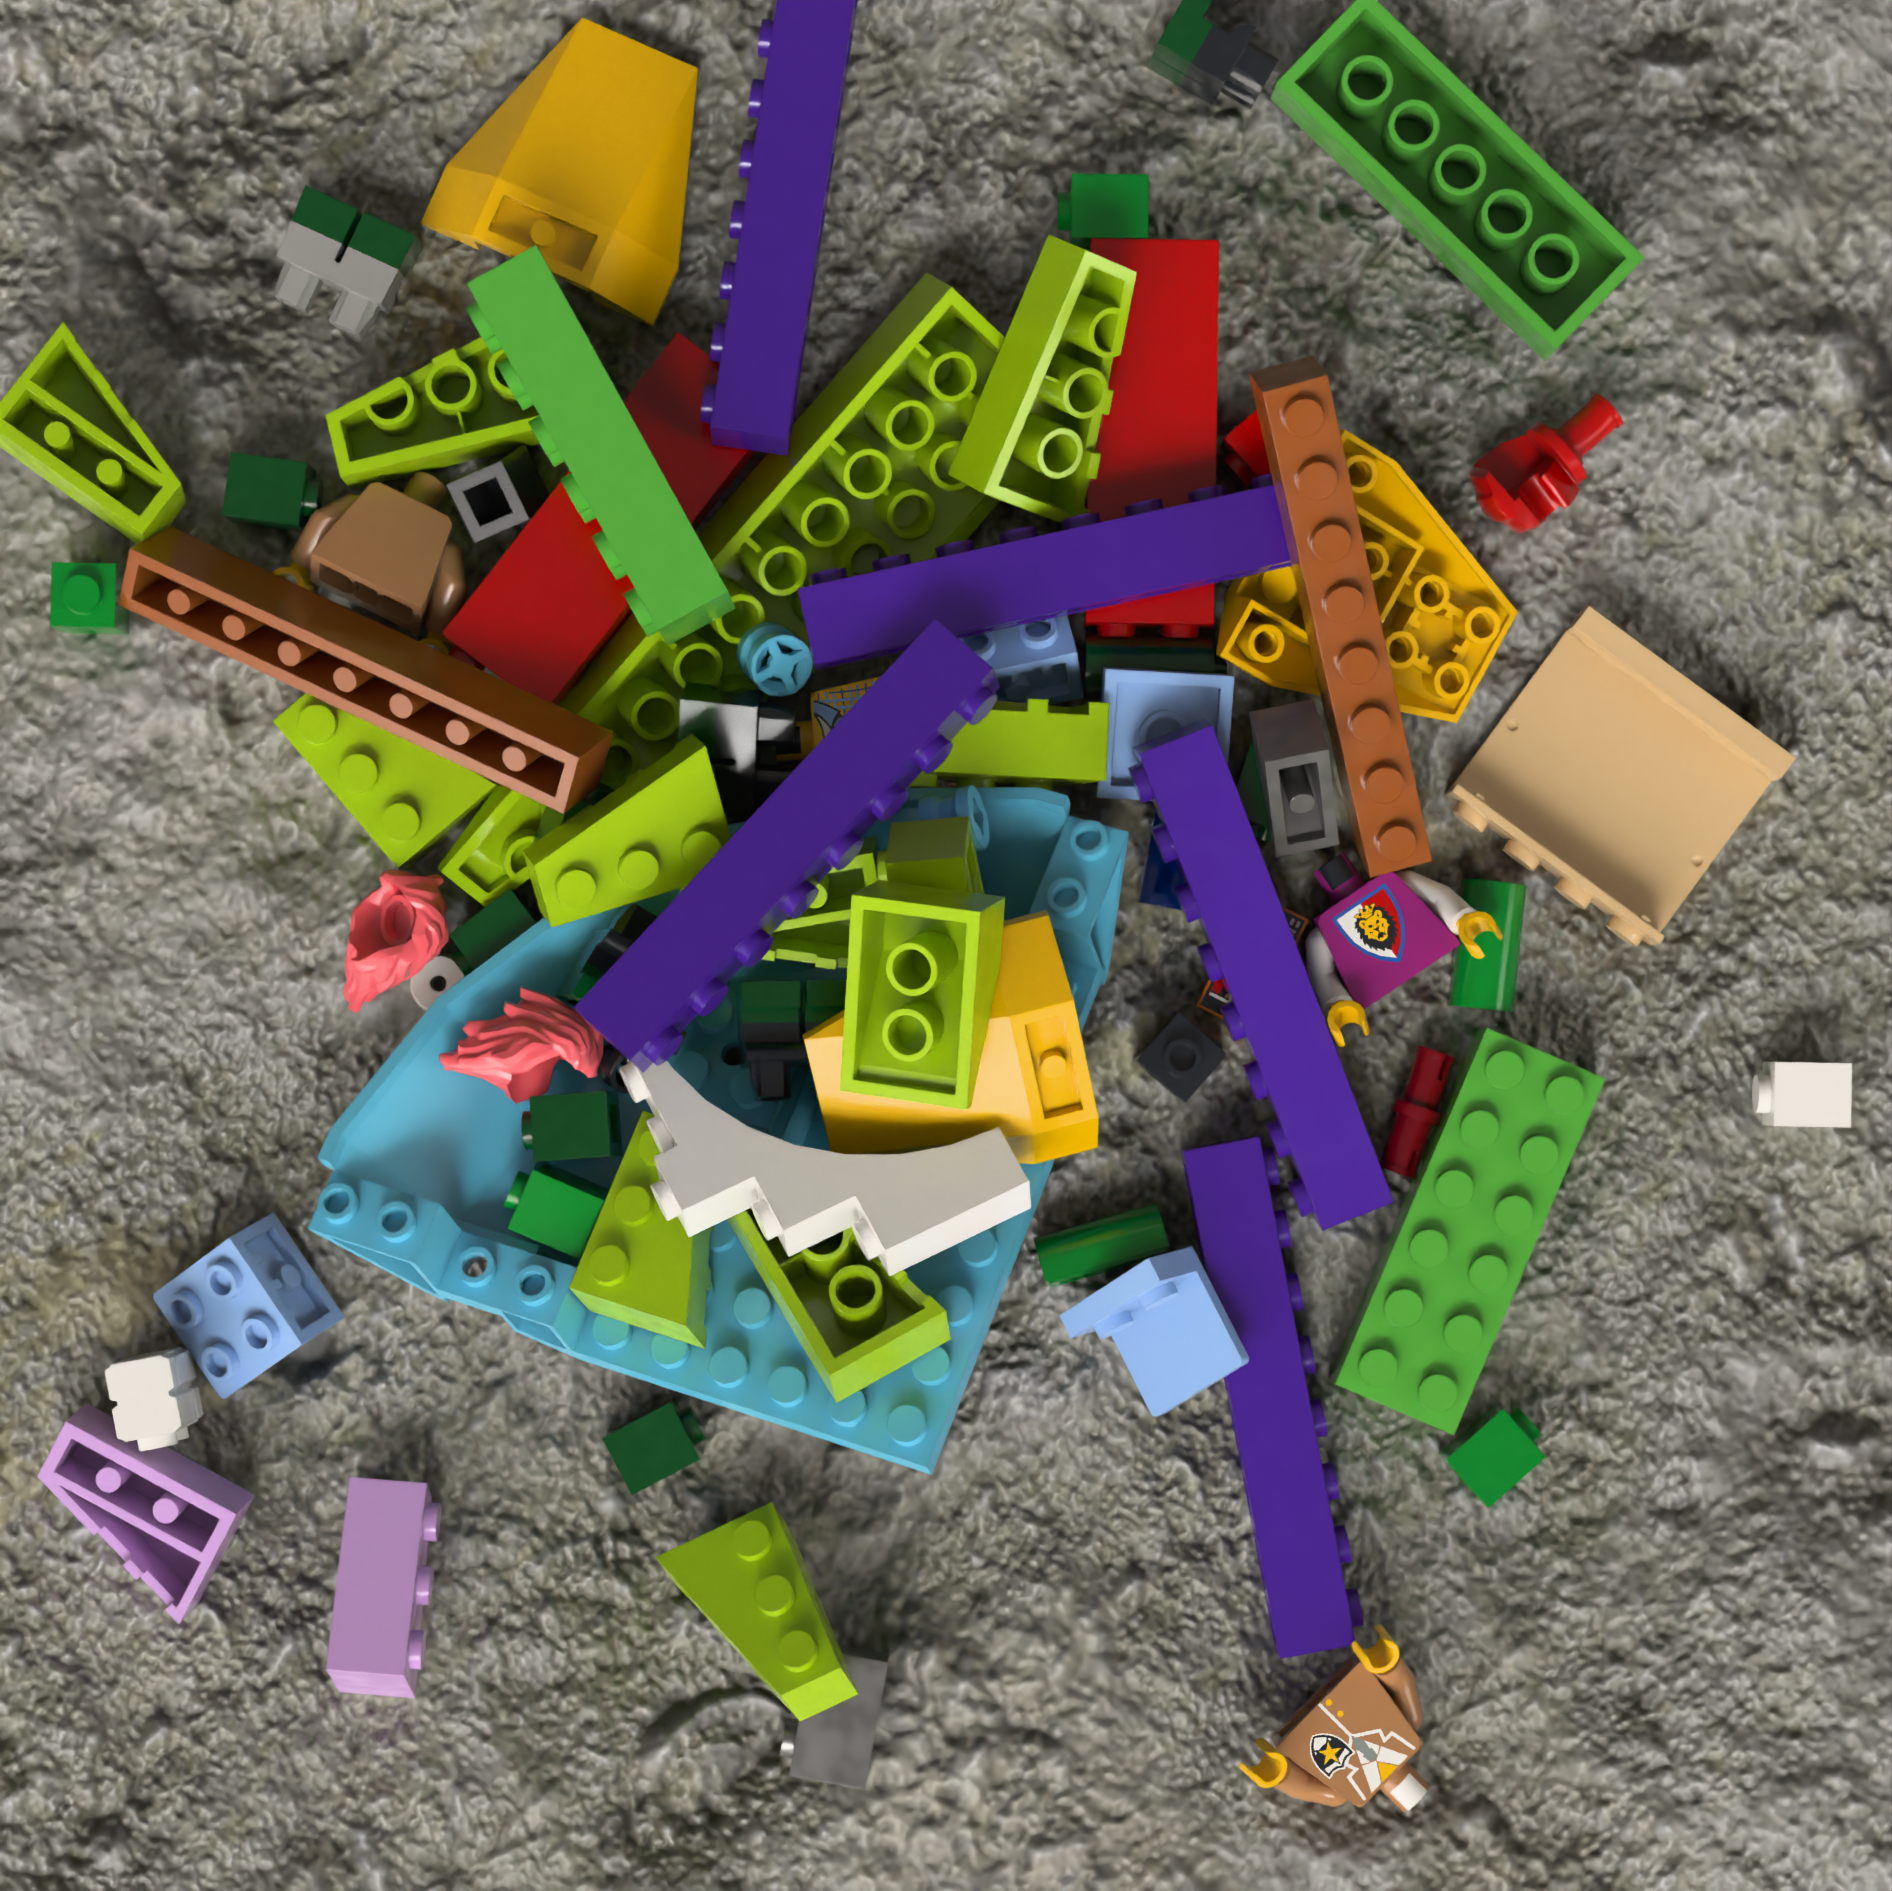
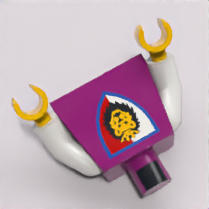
[1305,852,1503,1047]

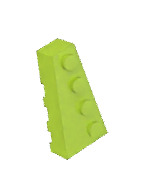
[948,234,1137,524]
[325,337,540,490]
[727,1208,951,1403]

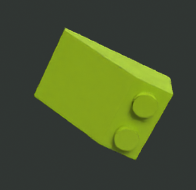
[840,880,1005,1110]

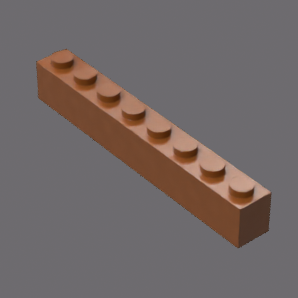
[1249,356,1432,878]
[118,526,614,814]

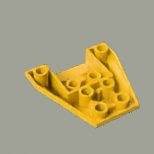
[420,17,699,327]
[1216,429,1518,723]
[803,910,1099,1164]

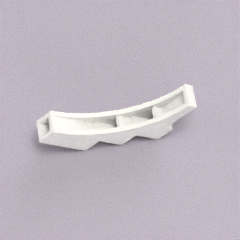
[619,1059,1031,1277]

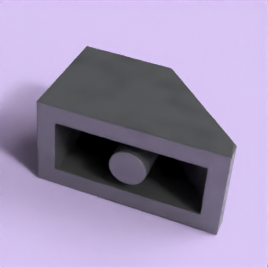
[1249,699,1339,858]

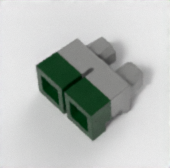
[274,185,424,338]

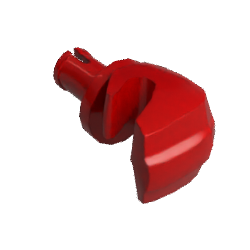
[1468,394,1623,534]

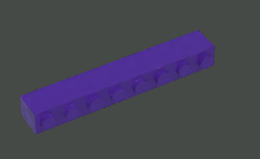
[700,0,858,456]
[798,473,1291,670]
[574,619,1000,1073]
[1128,719,1394,1231]
[1180,1135,1364,1659]

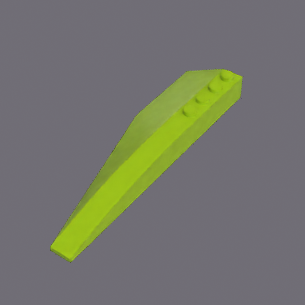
[438,272,1005,907]

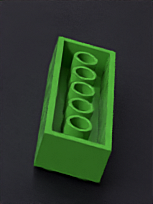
[1271,0,1645,361]
[465,245,736,646]
[1328,1028,1606,1435]

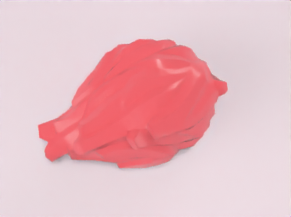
[343,869,449,1013]
[439,986,604,1104]

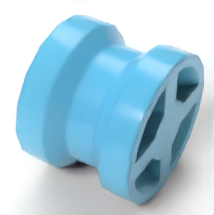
[736,622,813,697]
[918,785,989,851]

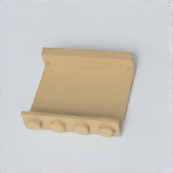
[1445,606,1796,947]

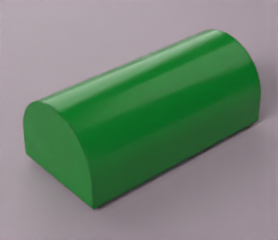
[1448,879,1527,1013]
[1033,1203,1170,1288]

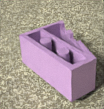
[37,1404,255,1624]
[326,1477,441,1698]

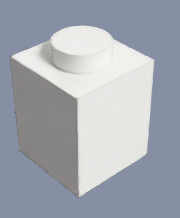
[1752,1062,1852,1128]

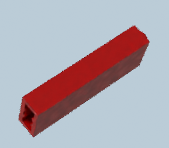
[1083,238,1219,638]
[442,332,756,706]

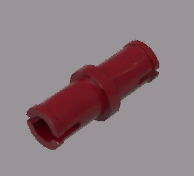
[1379,1045,1456,1179]

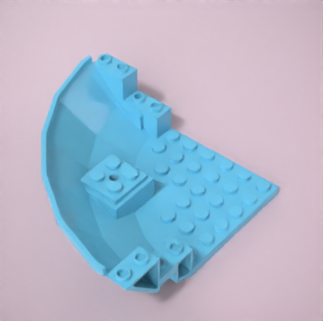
[308,787,1129,1475]

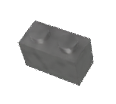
[780,1644,889,1790]

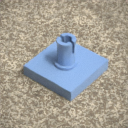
[1094,667,1234,801]

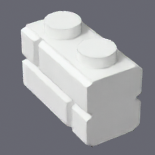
[105,1346,204,1451]

